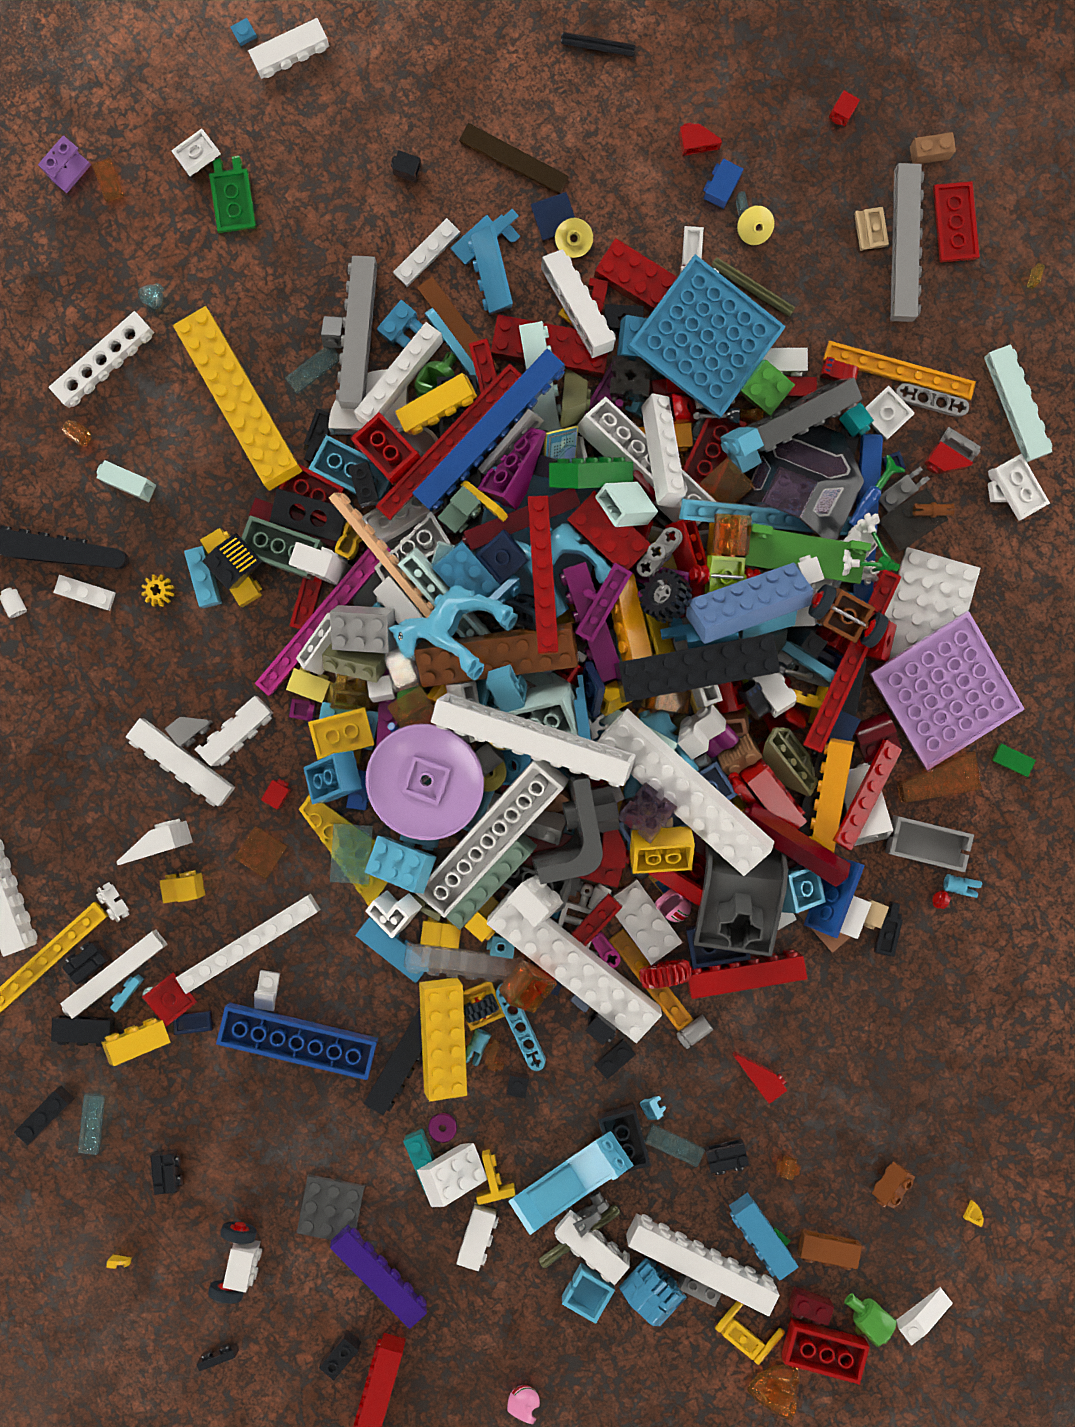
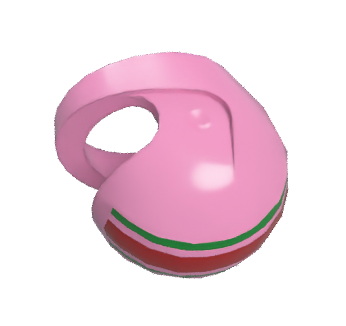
[655,889,691,922]
[507,1385,540,1424]

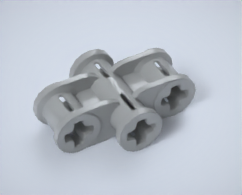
[637,527,683,577]

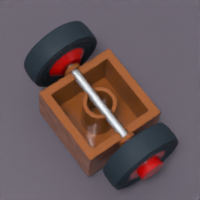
[808,584,889,648]

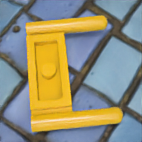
[715,1301,785,1365]

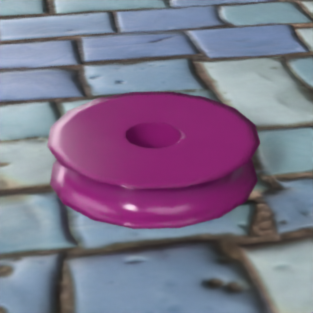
[428,1113,457,1143]

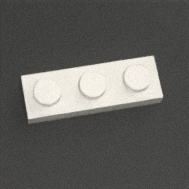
[53,575,116,611]

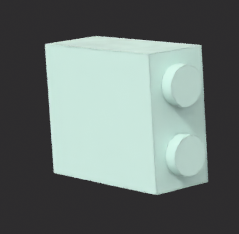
[97,460,156,502]
[595,482,658,527]

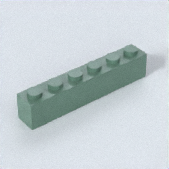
[446,833,537,930]

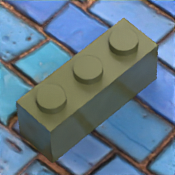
[322,642,387,683]

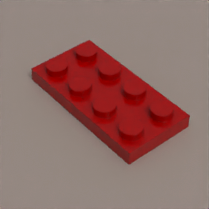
[933,181,980,263]

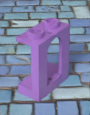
[38,136,91,194]

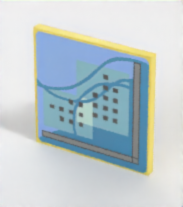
[544,426,578,462]

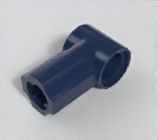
[816,646,843,671]

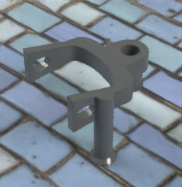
[560,1191,610,1238]

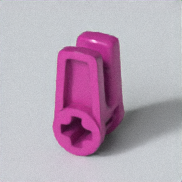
[591,932,620,968]

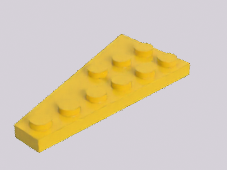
[299,794,388,906]

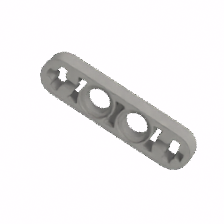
[895,383,969,417]

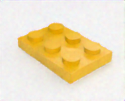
[308,707,375,760]

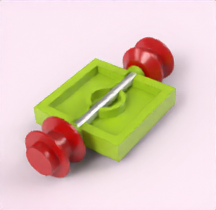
[689,555,761,594]

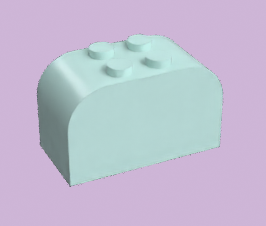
[496,681,578,750]

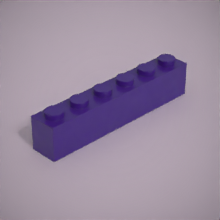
[330,1225,427,1329]

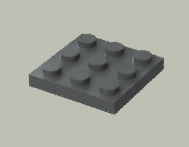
[297,1174,365,1240]

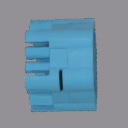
[619,1258,687,1326]

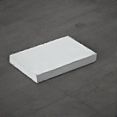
[991,454,1050,521]

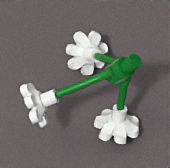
[842,513,900,585]

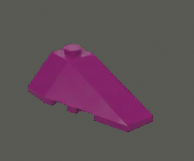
[477,427,546,510]

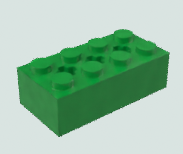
[549,457,633,489]

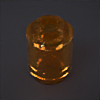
[62,420,92,447]

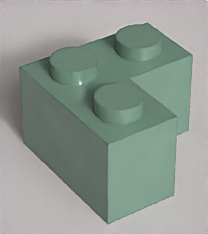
[438,486,482,535]

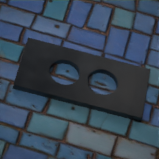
[269,488,345,542]

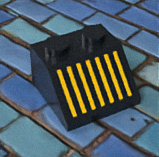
[202,533,263,590]

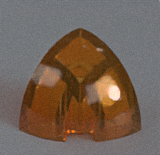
[747,1364,800,1421]

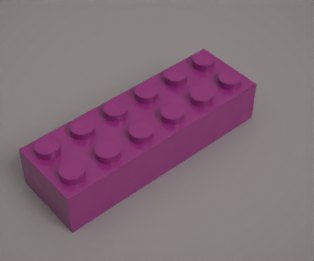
[559,561,619,682]

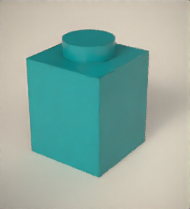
[840,402,874,437]

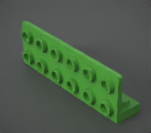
[745,523,871,584]

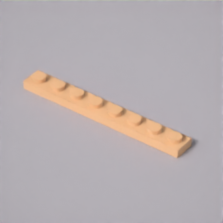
[329,493,435,618]

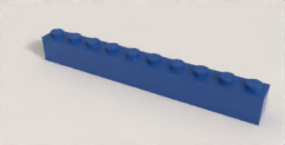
[412,348,565,512]

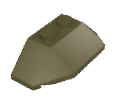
[560,368,591,429]
[762,727,818,796]

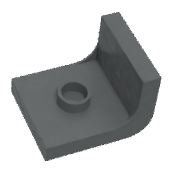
[531,769,620,885]
[694,842,788,956]

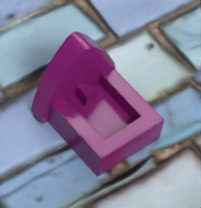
[289,698,317,722]

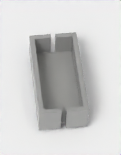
[885,815,974,872]

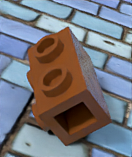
[872,1161,916,1209]

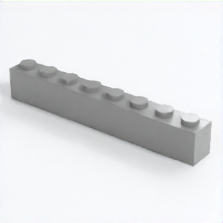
[890,163,924,322]
[336,256,378,409]

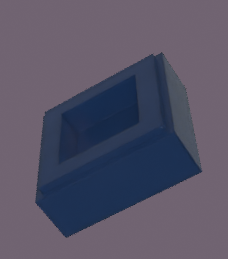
[881,451,906,470]

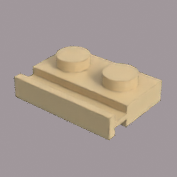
[854,207,889,251]

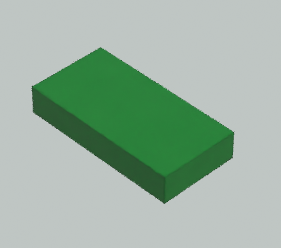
[992,743,1036,777]

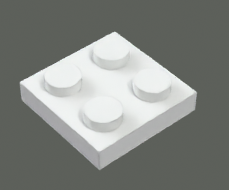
[171,129,221,176]
[865,386,915,441]

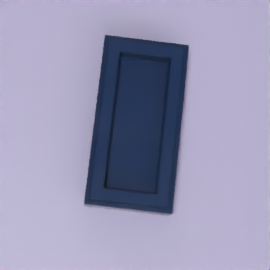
[172,1010,213,1035]

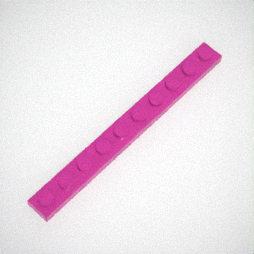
[255,538,391,696]

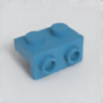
[488,574,521,617]

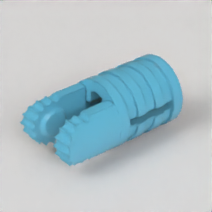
[943,874,982,898]
[465,1028,491,1066]

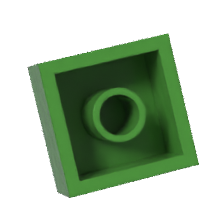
[739,360,795,416]

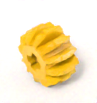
[141,574,174,607]

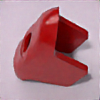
[668,394,700,424]
[764,705,809,733]

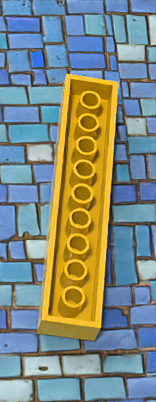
[173,306,303,491]

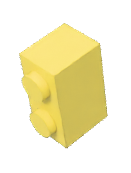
[286,666,333,703]

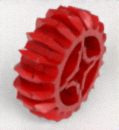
[639,959,692,989]

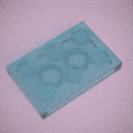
[330,823,373,884]

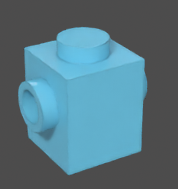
[486,934,515,959]

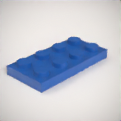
[804,856,865,939]

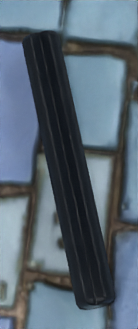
[561,32,636,56]

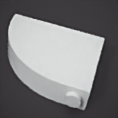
[328,369,409,435]

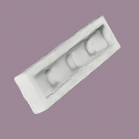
[393,218,460,287]

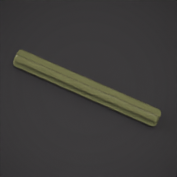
[711,257,795,316]
[539,1205,620,1268]

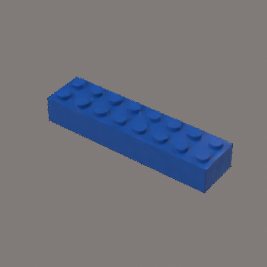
[216,1003,379,1080]

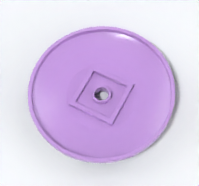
[366,724,484,840]

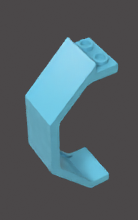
[509,1131,634,1235]

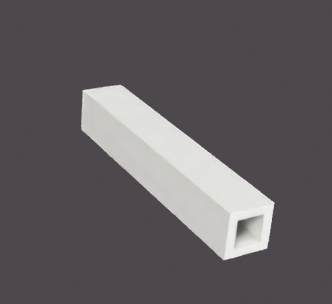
[60,930,168,1019]

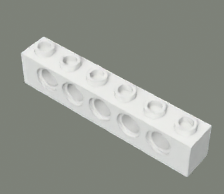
[49,311,154,408]

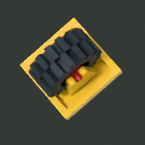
[463,979,505,1031]

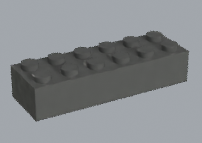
[746,377,863,452]

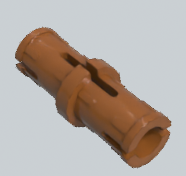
[913,502,955,518]

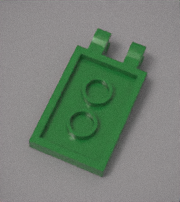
[209,156,256,233]

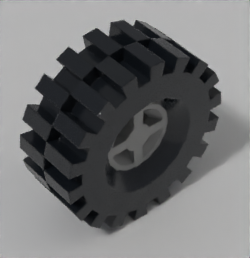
[639,569,692,623]

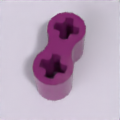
[705,723,739,758]

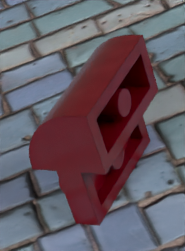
[853,712,902,763]

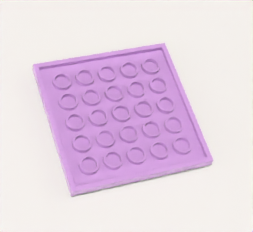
[869,611,1024,771]

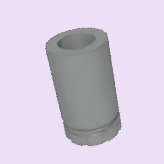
[676,1015,713,1049]

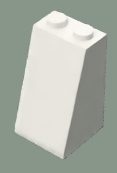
[842,763,893,846]

